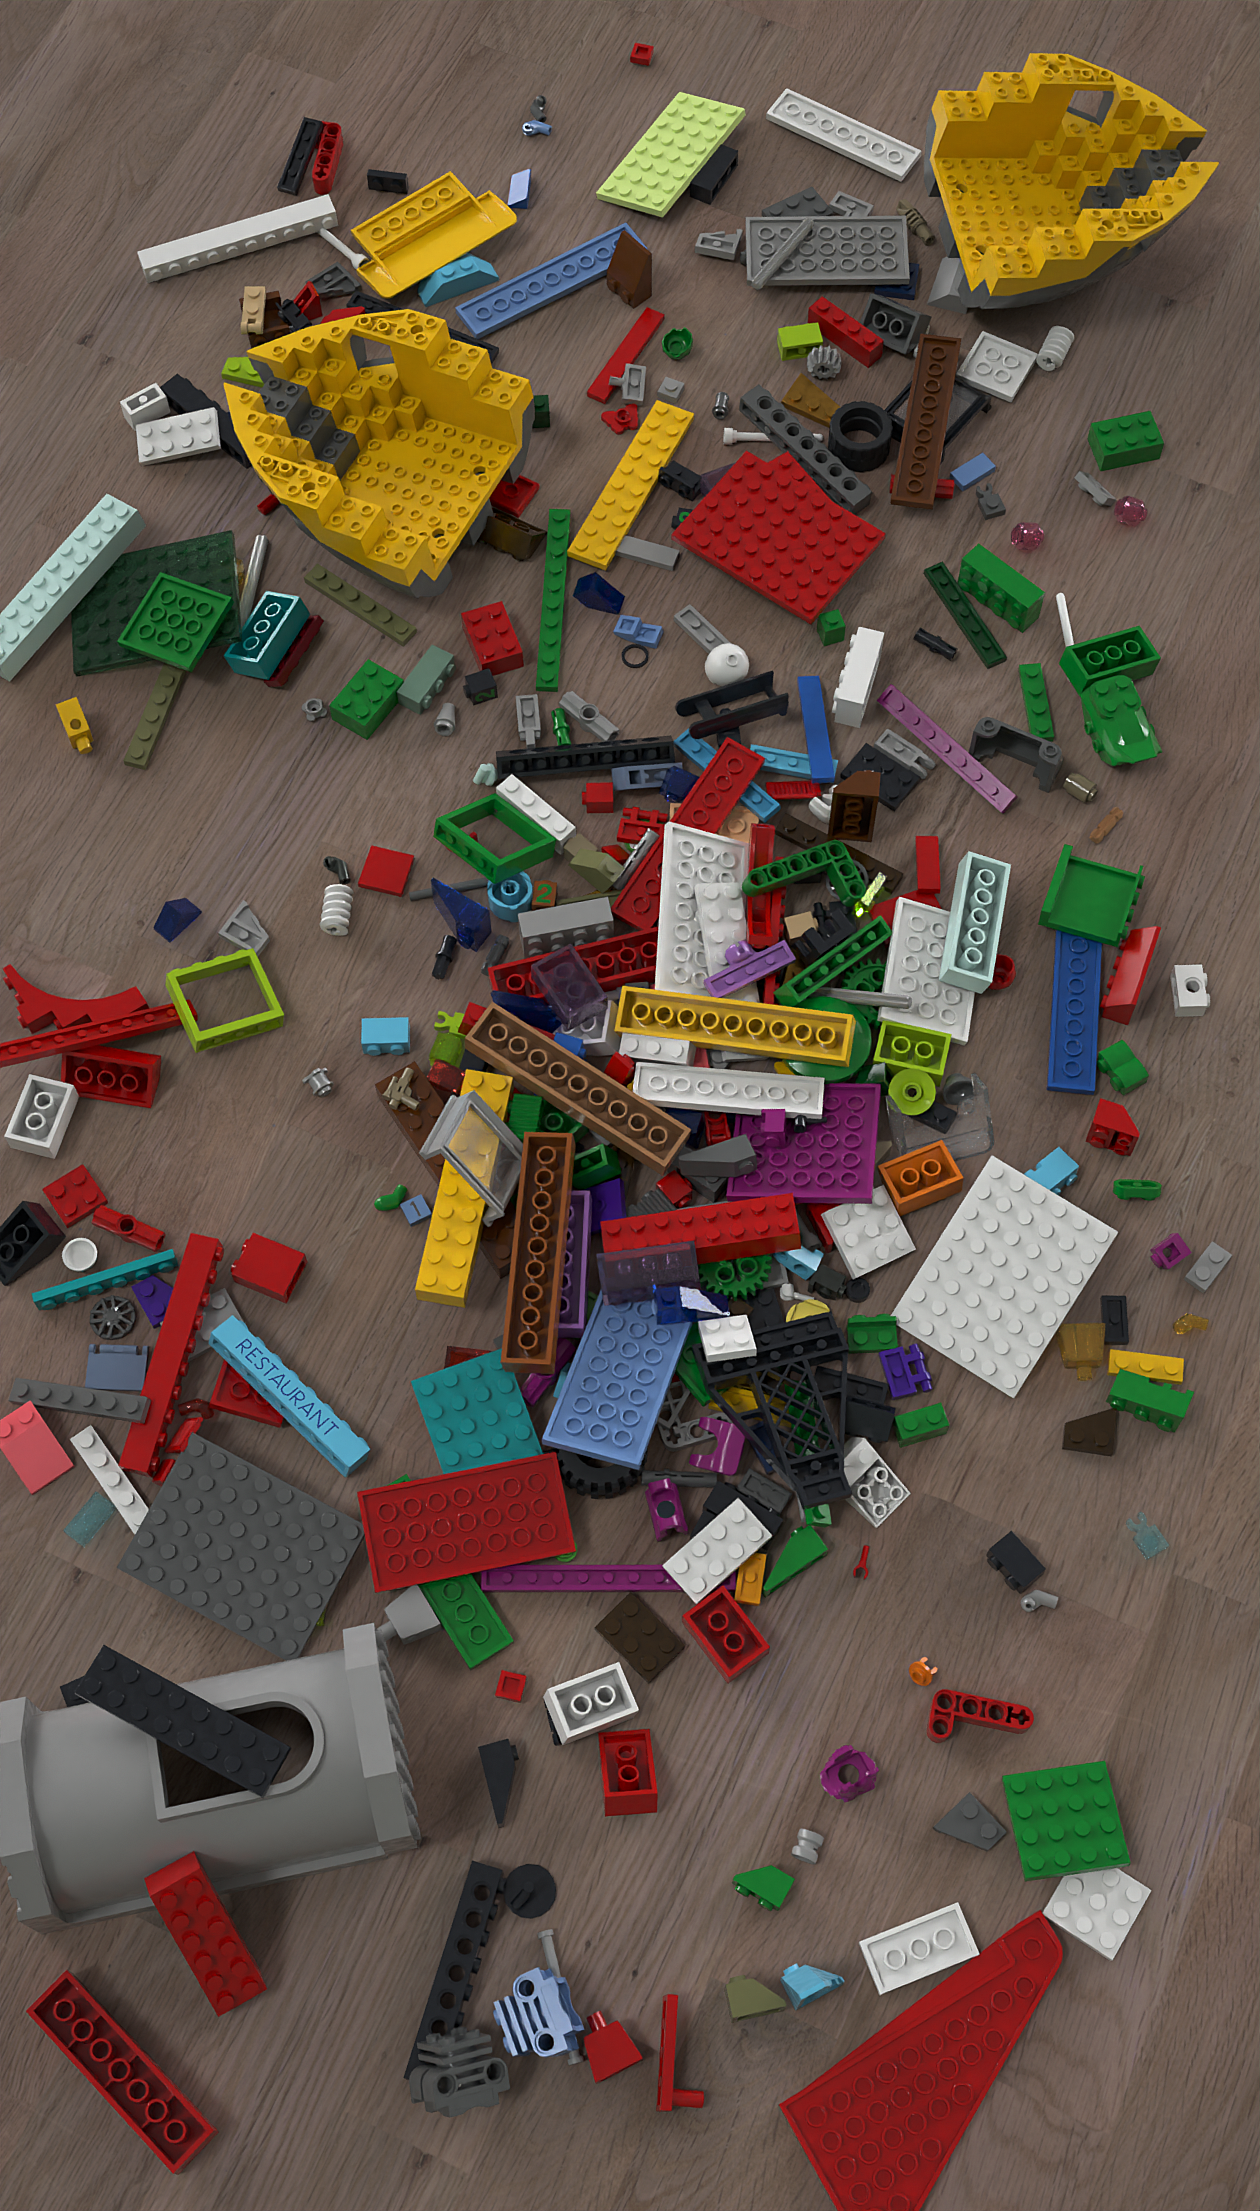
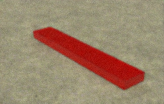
[587,307,665,404]

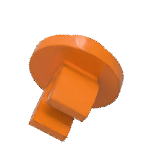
[909,1657,938,1686]

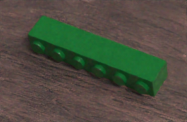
[773,915,892,1007]

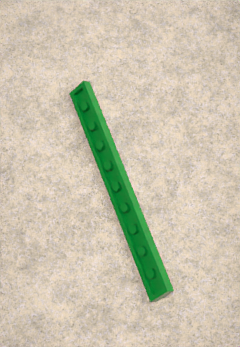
[536,509,571,692]

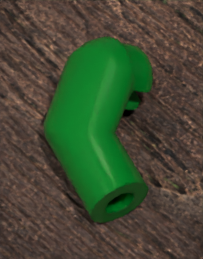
[374,1184,408,1211]

